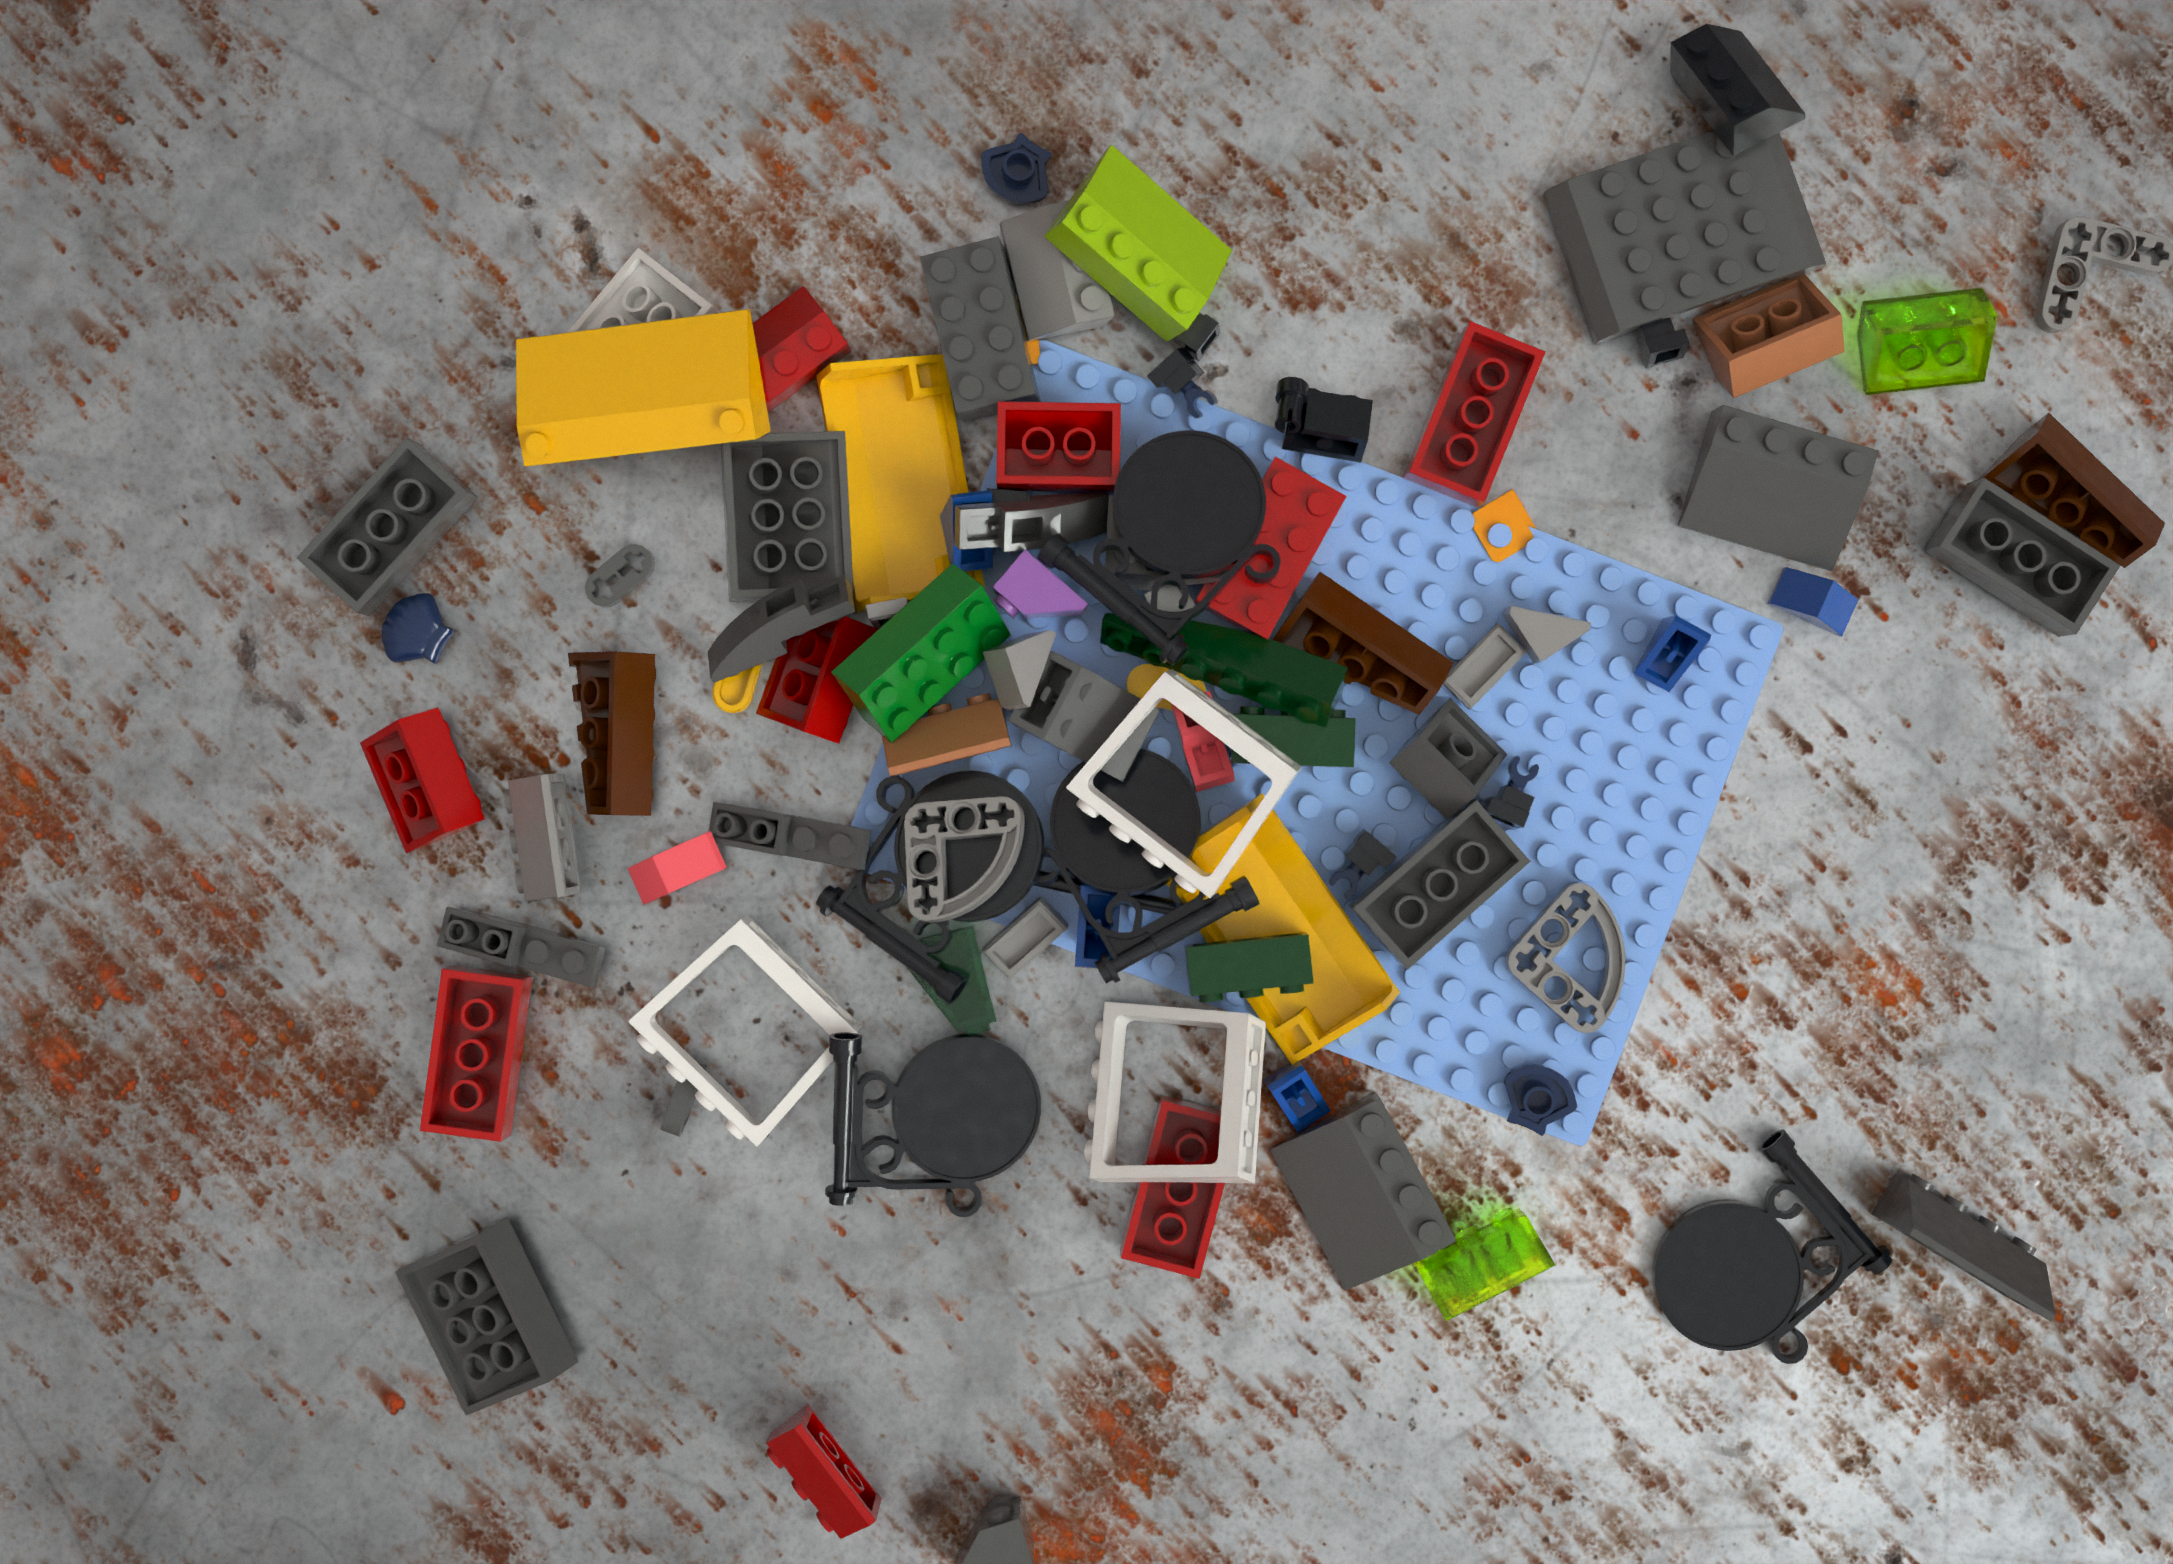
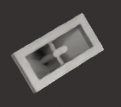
[1503,606,1591,664]
[983,630,1057,710]

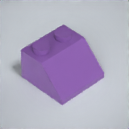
[993,550,1088,619]

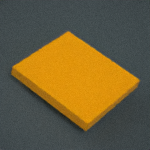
[1472,489,1536,562]

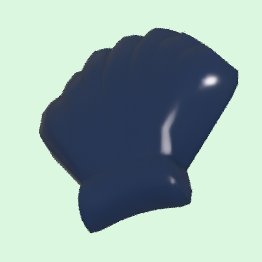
[981,133,1052,204]
[381,593,455,664]
[1504,1064,1577,1136]

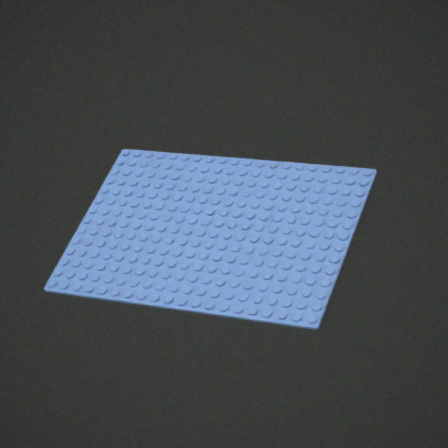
[851,340,1783,1146]

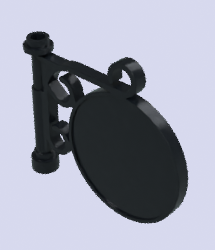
[1038,430,1281,666]
[1035,749,1260,984]
[816,771,1045,1005]
[825,1032,1041,1217]
[1652,1129,1893,1364]

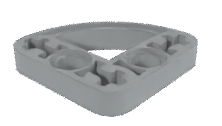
[904,796,1025,923]
[1505,882,1625,1033]

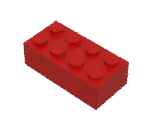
[1403,321,1546,508]
[1194,457,1347,639]
[420,965,533,1142]
[1120,1095,1225,1279]

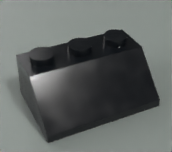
[1670,24,1806,156]

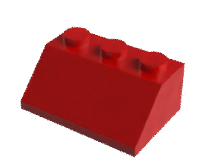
[752,286,852,413]
[996,401,1121,492]
[756,616,879,744]
[360,707,485,854]
[766,1404,882,1539]

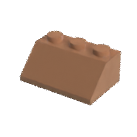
[1693,274,1845,398]
[882,693,1012,776]

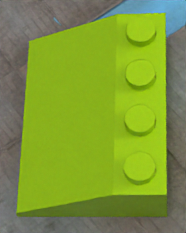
[1044,144,1232,342]

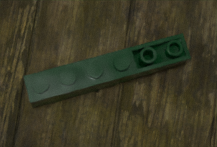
[1100,613,1348,727]

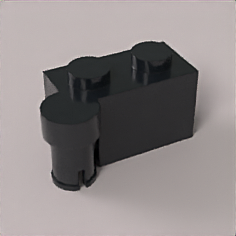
[1275,377,1373,463]

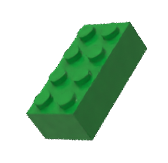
[832,563,1011,743]

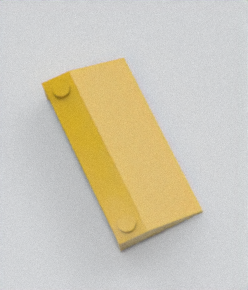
[516,309,771,467]
[816,354,985,613]
[1167,793,1400,1065]

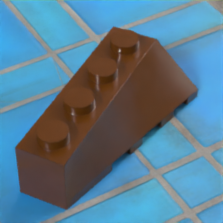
[1980,413,2165,568]
[1272,572,1454,715]
[568,651,656,816]

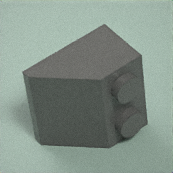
[1390,698,1507,820]
[955,1495,1034,1564]

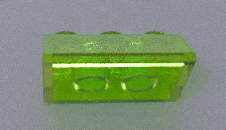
[1857,288,1998,395]
[1413,1208,1556,1321]

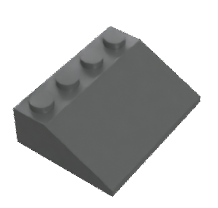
[1678,405,1879,571]
[720,431,854,602]
[1269,1092,1457,1291]
[1871,1173,2056,1321]
[395,1217,579,1415]

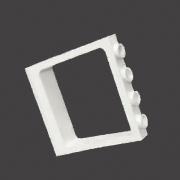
[1066,669,1302,898]
[628,915,862,1147]
[1084,1001,1266,1183]

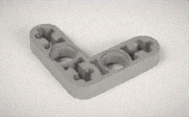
[2035,216,2173,333]

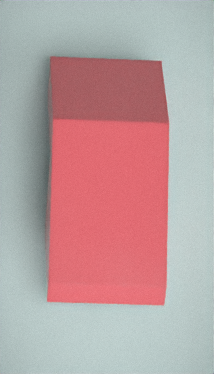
[1171,691,1235,792]
[627,831,727,905]

